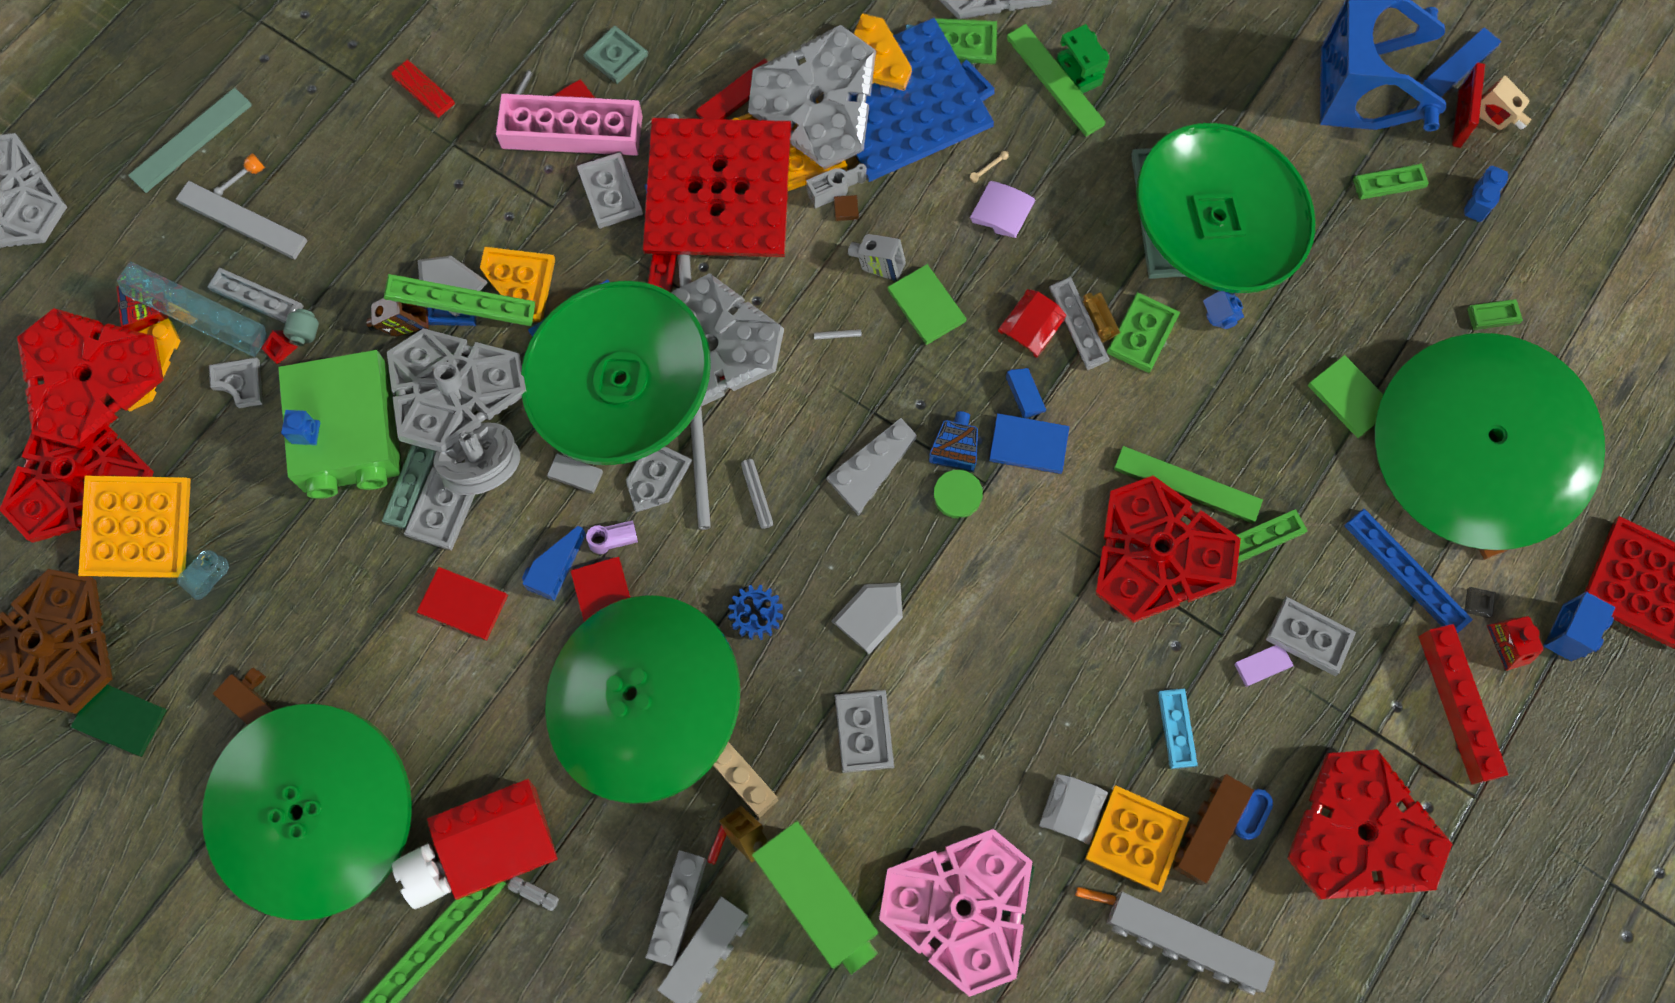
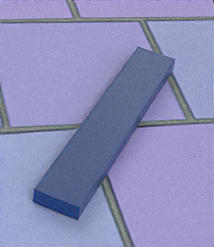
[1344,508,1473,634]

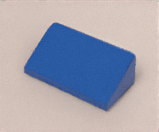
[1006,368,1046,418]

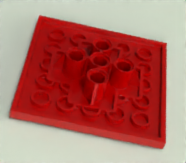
[643,118,791,257]

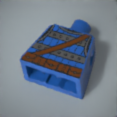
[929,411,978,473]

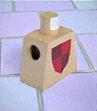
[1480,75,1531,130]

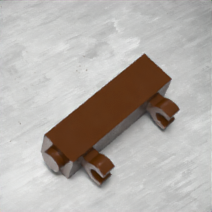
[213,667,276,725]

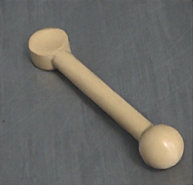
[970,151,1009,183]

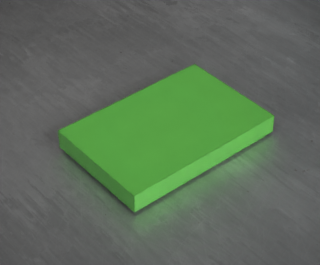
[930,18,997,64]
[888,264,966,345]
[1106,292,1180,374]
[1308,355,1383,438]

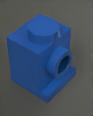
[281,410,320,445]

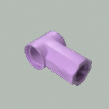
[586,520,638,554]

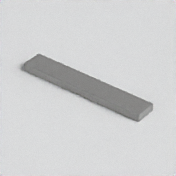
[176,181,307,260]

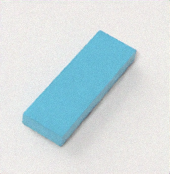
[1158,689,1198,769]

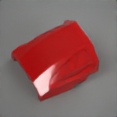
[998,289,1066,358]

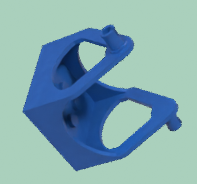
[1320,0,1446,131]

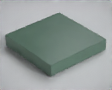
[584,25,648,84]

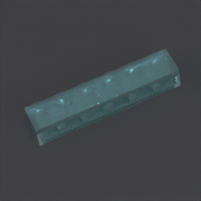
[117,261,267,357]

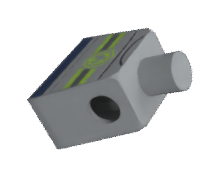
[848,234,906,282]

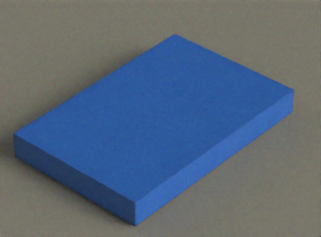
[989,413,1070,474]

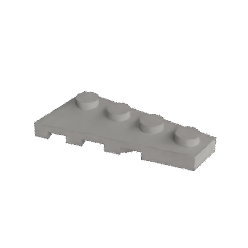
[827,418,917,516]

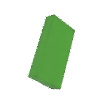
[1467,299,1523,330]

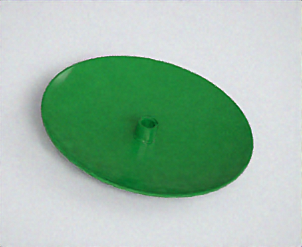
[1375,333,1605,550]

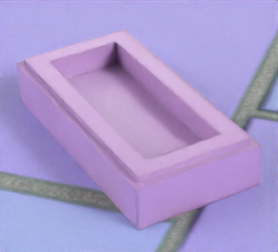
[1234,645,1293,687]

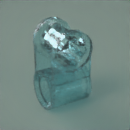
[177,550,229,600]

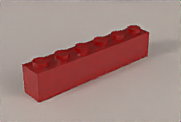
[1418,624,1509,785]

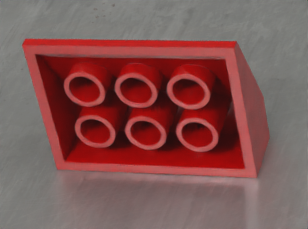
[427,779,558,900]

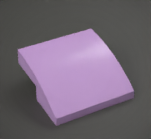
[970,181,1035,238]

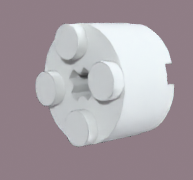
[392,843,452,909]

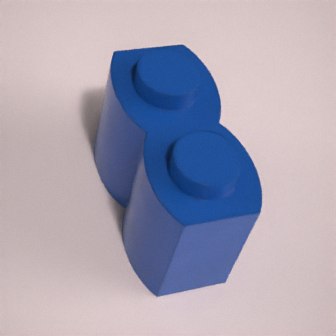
[1464,165,1508,222]

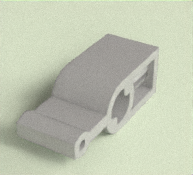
[806,164,867,208]

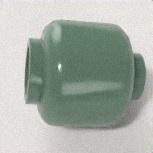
[283,309,319,346]

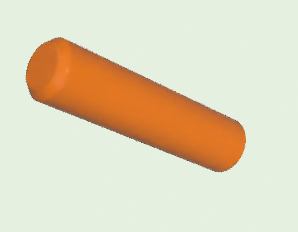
[1075,887,1116,905]

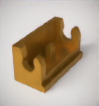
[719,806,768,862]

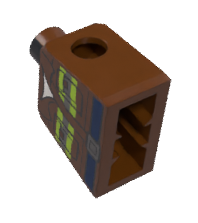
[366,298,429,336]

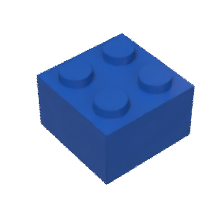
[1543,592,1615,662]

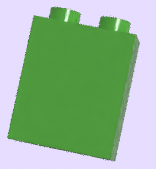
[278,350,402,499]
[752,821,879,975]

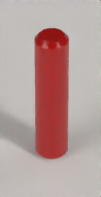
[707,825,727,865]

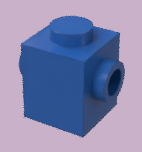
[1203,291,1244,329]

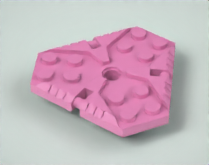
[879,829,1032,997]

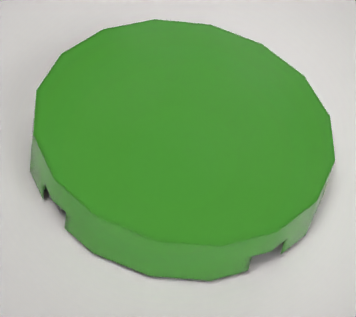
[934,470,983,518]

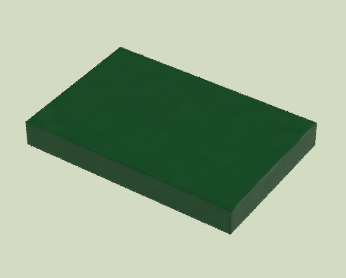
[71,684,167,757]

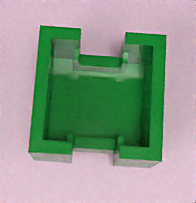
[1056,24,1109,94]

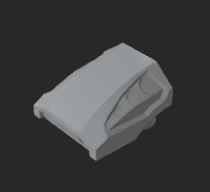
[1039,774,1108,845]

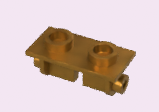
[1083,292,1121,343]

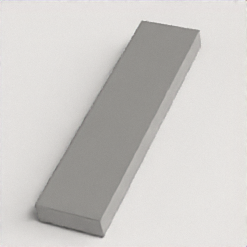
[207,268,303,323]
[1049,277,1109,371]

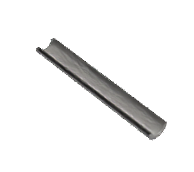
[515,69,533,95]
[814,329,862,340]

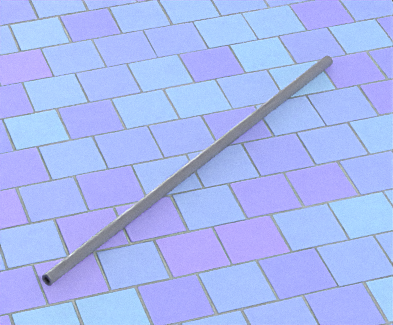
[667,114,711,530]

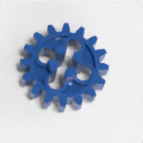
[728,585,783,640]

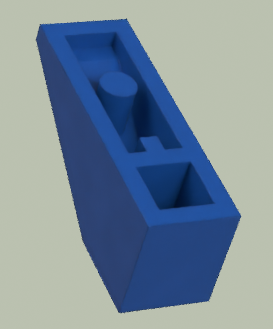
[522,526,586,601]

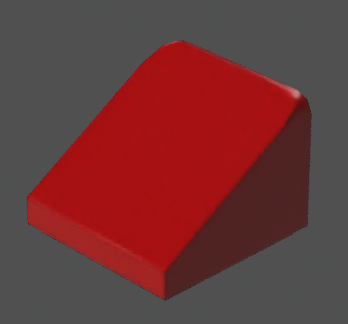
[261,330,298,364]

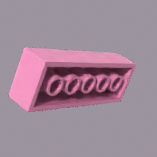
[496,94,642,156]

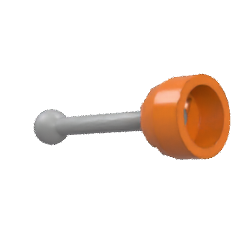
[213,153,265,196]

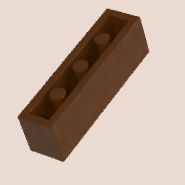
[1173,774,1254,885]

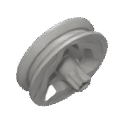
[434,423,520,495]

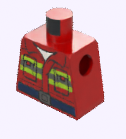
[117,284,179,332]
[1487,616,1543,671]

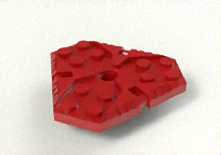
[17,308,164,449]
[0,426,154,543]
[1096,475,1241,623]
[1287,749,1452,900]

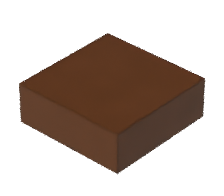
[834,195,859,221]

